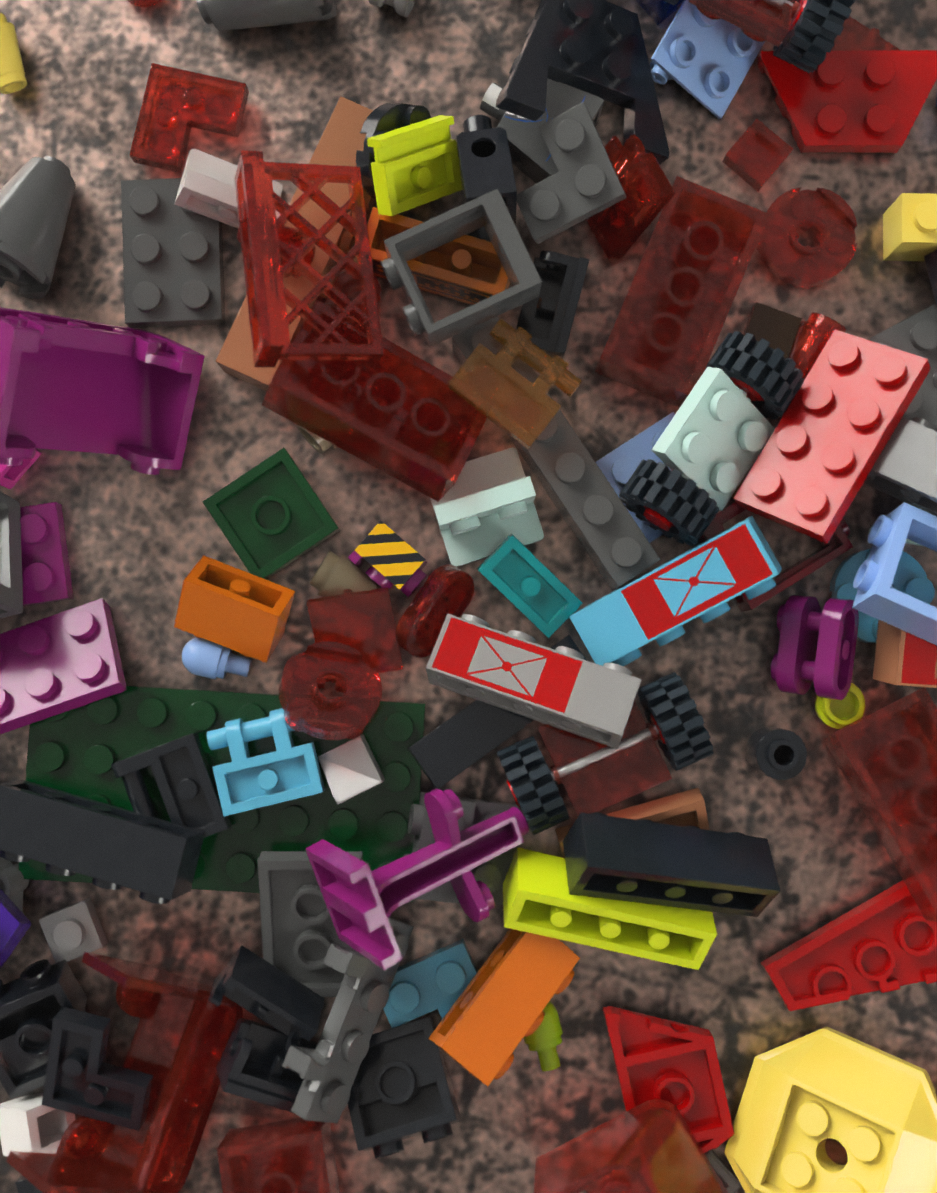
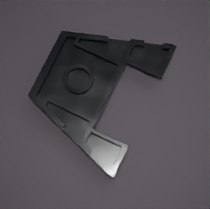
[496,0,670,166]

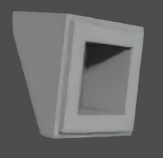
[318,734,385,805]

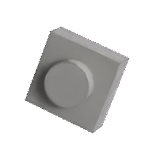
[39,897,108,963]

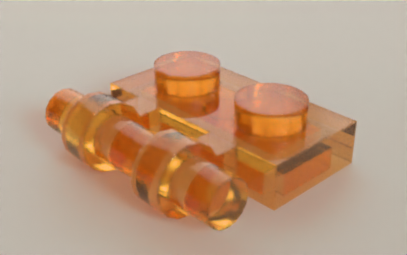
[448,319,582,450]

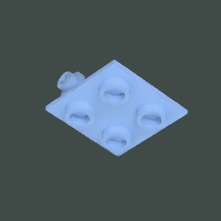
[650,0,767,119]

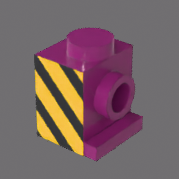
[348,520,428,597]

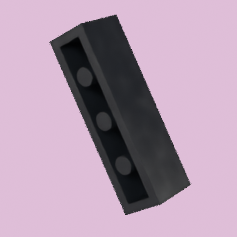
[0,780,205,904]
[563,812,780,917]

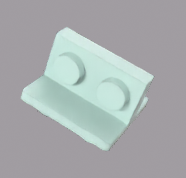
[424,447,544,567]

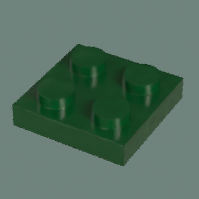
[203,448,340,580]

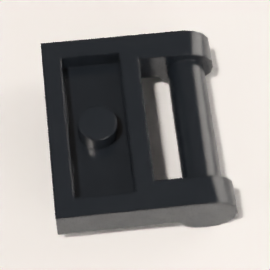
[111,732,232,838]

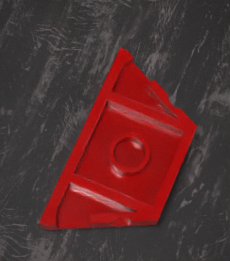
[758,50,937,153]
[602,1006,734,1193]

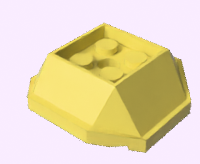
[724,1026,937,1193]

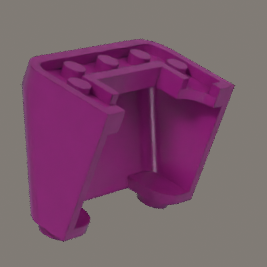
[0,307,205,475]

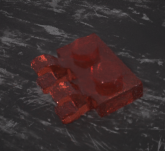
[587,135,676,259]

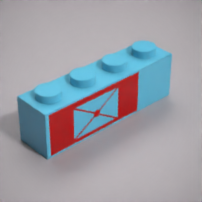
[569,516,782,666]

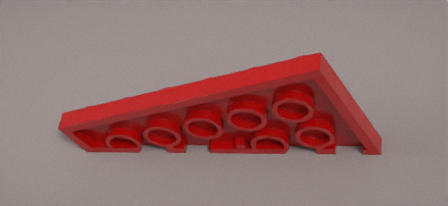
[760,860,937,1011]

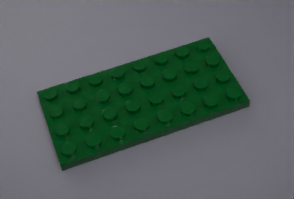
[19,685,426,902]

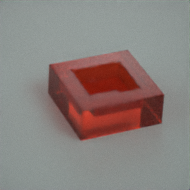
[722,119,793,192]

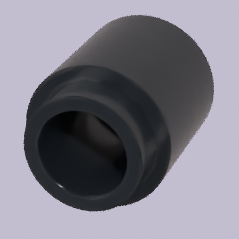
[746,727,807,780]

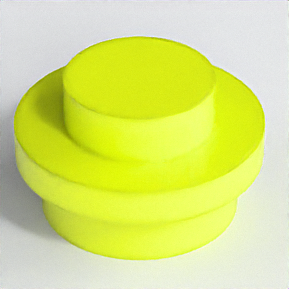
[815,683,865,729]

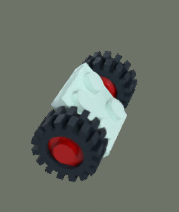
[619,331,804,546]

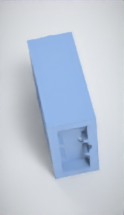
[852,502,937,645]

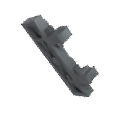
[282,917,414,1124]

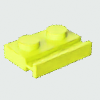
[367,115,462,216]

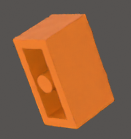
[174,555,295,663]

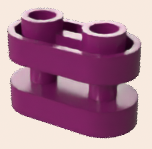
[771,595,859,700]

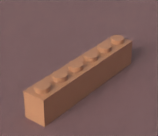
[216,96,376,396]

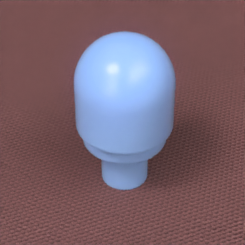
[182,637,252,680]

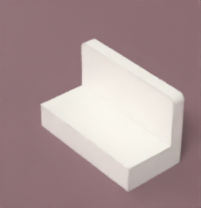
[174,149,284,240]

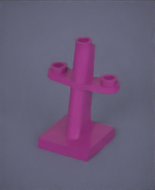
[305,789,529,970]

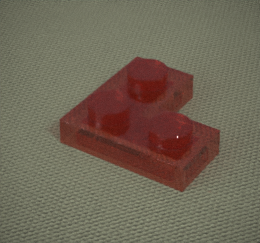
[130,63,249,173]

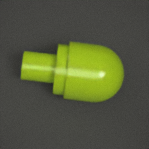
[523,1001,563,1071]

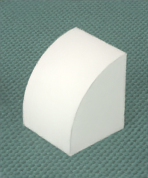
[0,1092,79,1163]

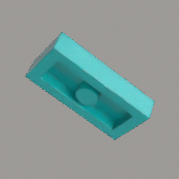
[477,534,583,638]

